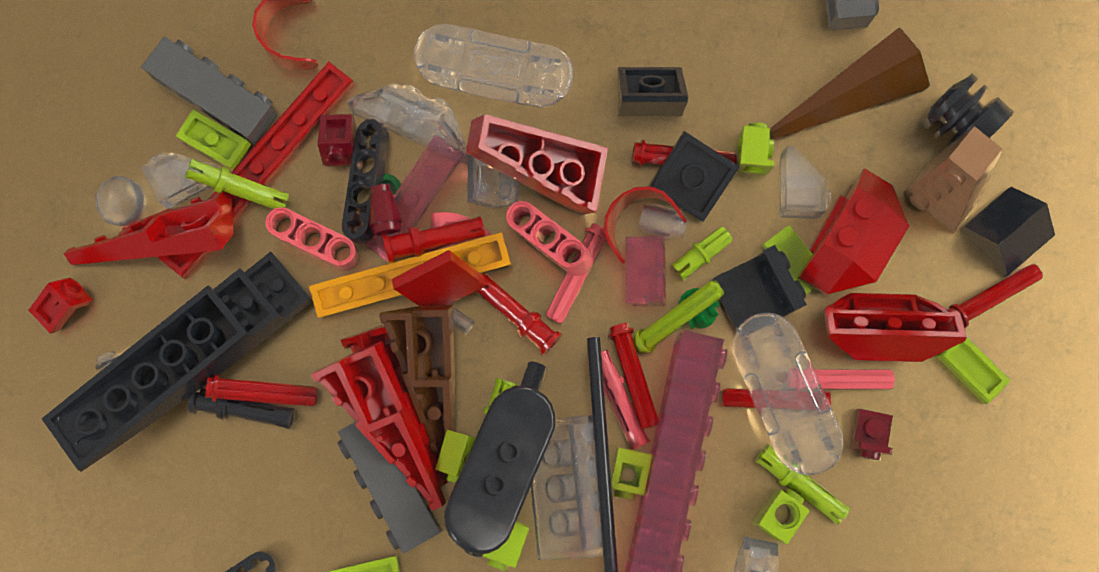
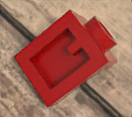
[28,278,92,334]

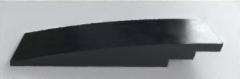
[41,251,313,472]

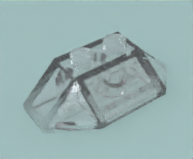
[347,82,470,165]

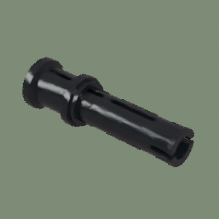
[188,387,295,429]

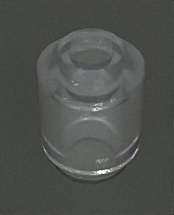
[638,203,688,243]

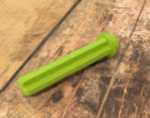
[633,280,724,354]

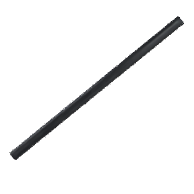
[587,337,618,572]

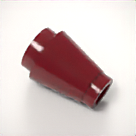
[369,184,403,236]

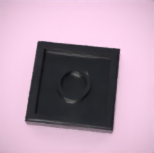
[648,131,739,222]

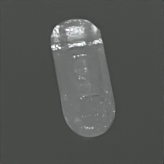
[414,24,574,108]
[733,313,843,475]

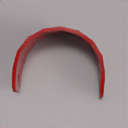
[252,0,318,71]
[604,186,687,264]

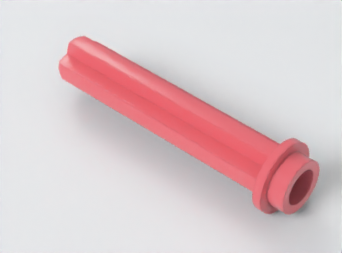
[546,223,608,323]
[786,366,895,391]

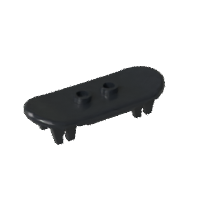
[444,386,555,554]

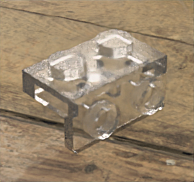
[467,154,519,209]

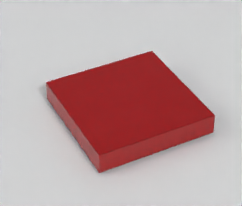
[392,250,486,306]

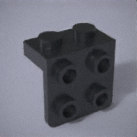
[712,245,807,337]

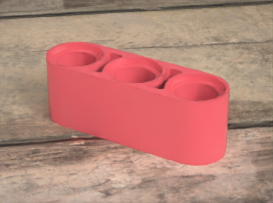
[506,201,593,276]
[265,207,360,271]

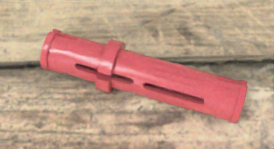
[601,350,650,450]

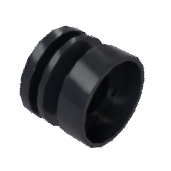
[921,73,1014,148]

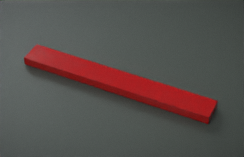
[157,61,355,279]

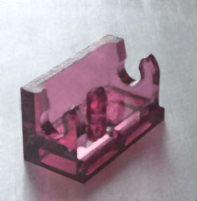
[626,236,666,307]

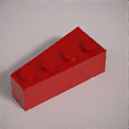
[465,114,608,215]

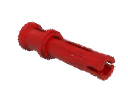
[382,216,485,264]
[476,273,562,356]

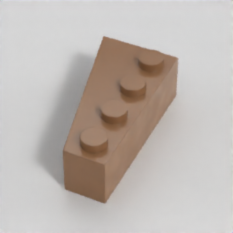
[903,126,1003,233]

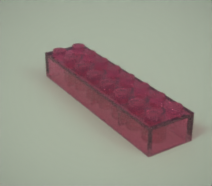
[625,330,727,572]

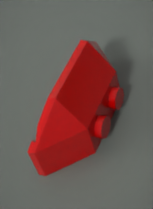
[798,168,909,295]
[824,293,967,362]

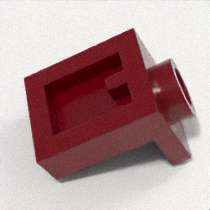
[317,114,355,166]
[850,409,893,460]

